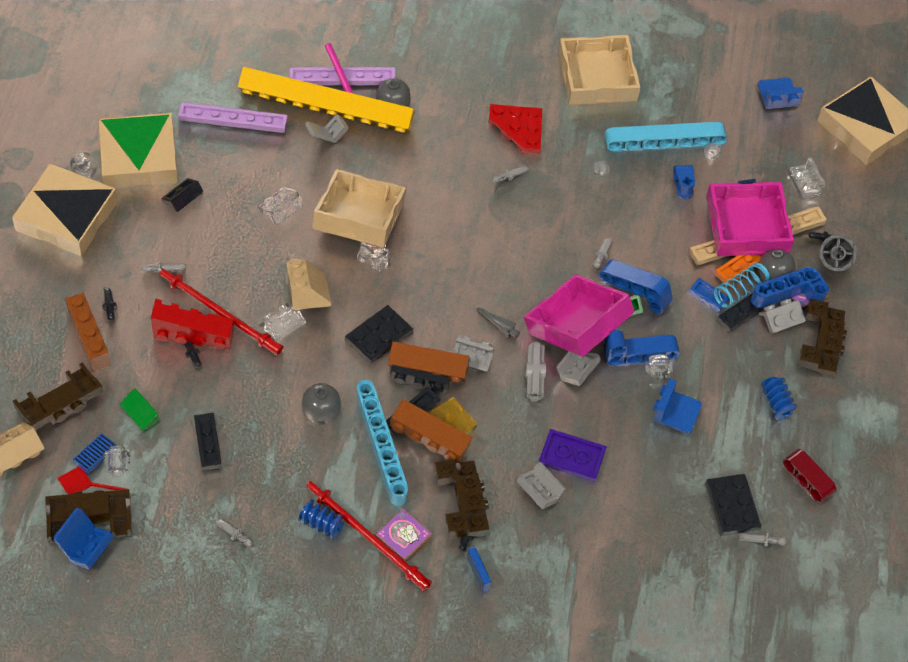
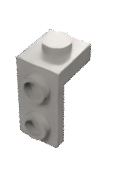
[305,114,349,143]

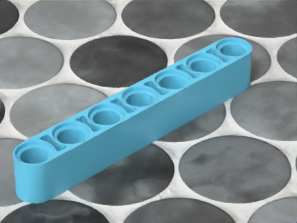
[605,122,727,151]
[356,380,408,506]

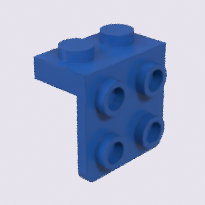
[758,78,804,109]
[653,379,702,434]
[54,508,114,569]

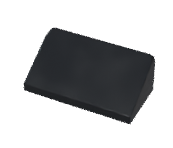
[161,178,203,212]

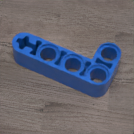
[599,259,672,314]
[751,267,829,308]
[604,330,680,366]

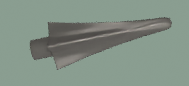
[477,307,520,339]

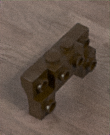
[798,298,847,379]
[13,362,103,431]
[435,459,489,538]
[45,489,132,543]

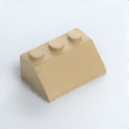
[286,259,331,310]
[0,422,45,476]

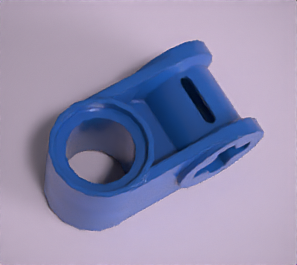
[673,165,696,199]

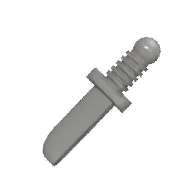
[493,166,530,183]
[593,238,612,268]
[141,262,186,274]
[215,519,253,547]
[739,532,787,547]

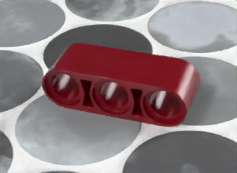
[783,449,837,503]

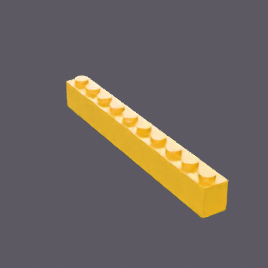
[238,67,415,134]

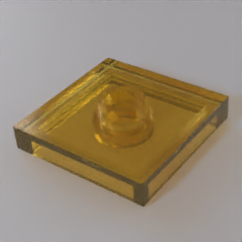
[428,397,477,434]

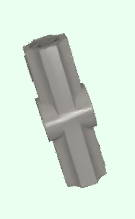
[525,342,546,401]

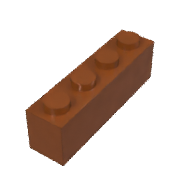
[65,293,111,372]
[388,342,470,383]
[389,399,472,463]

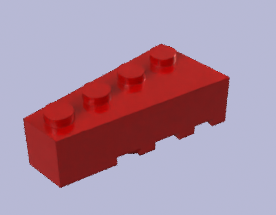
[151,298,234,349]

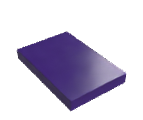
[539,429,607,482]

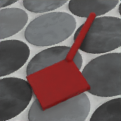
[57,467,128,494]

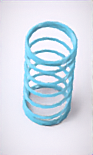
[714,263,770,308]

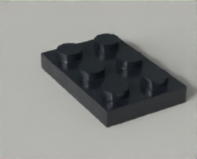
[345,305,413,365]
[706,474,762,536]

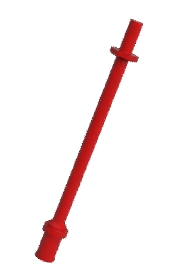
[159,269,284,356]
[306,481,432,592]

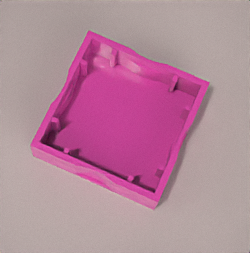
[706,182,794,256]
[524,274,635,357]

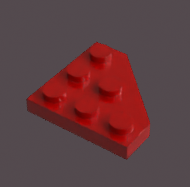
[489,104,542,154]

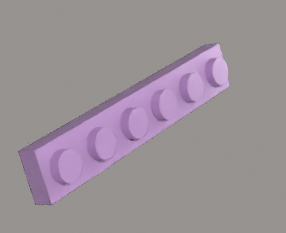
[289,67,395,85]
[178,102,288,133]

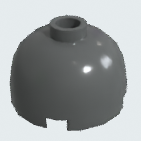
[376,78,411,107]
[819,234,857,271]
[758,249,796,281]
[301,383,341,423]

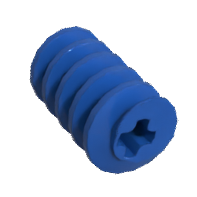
[761,377,797,420]
[298,499,344,540]

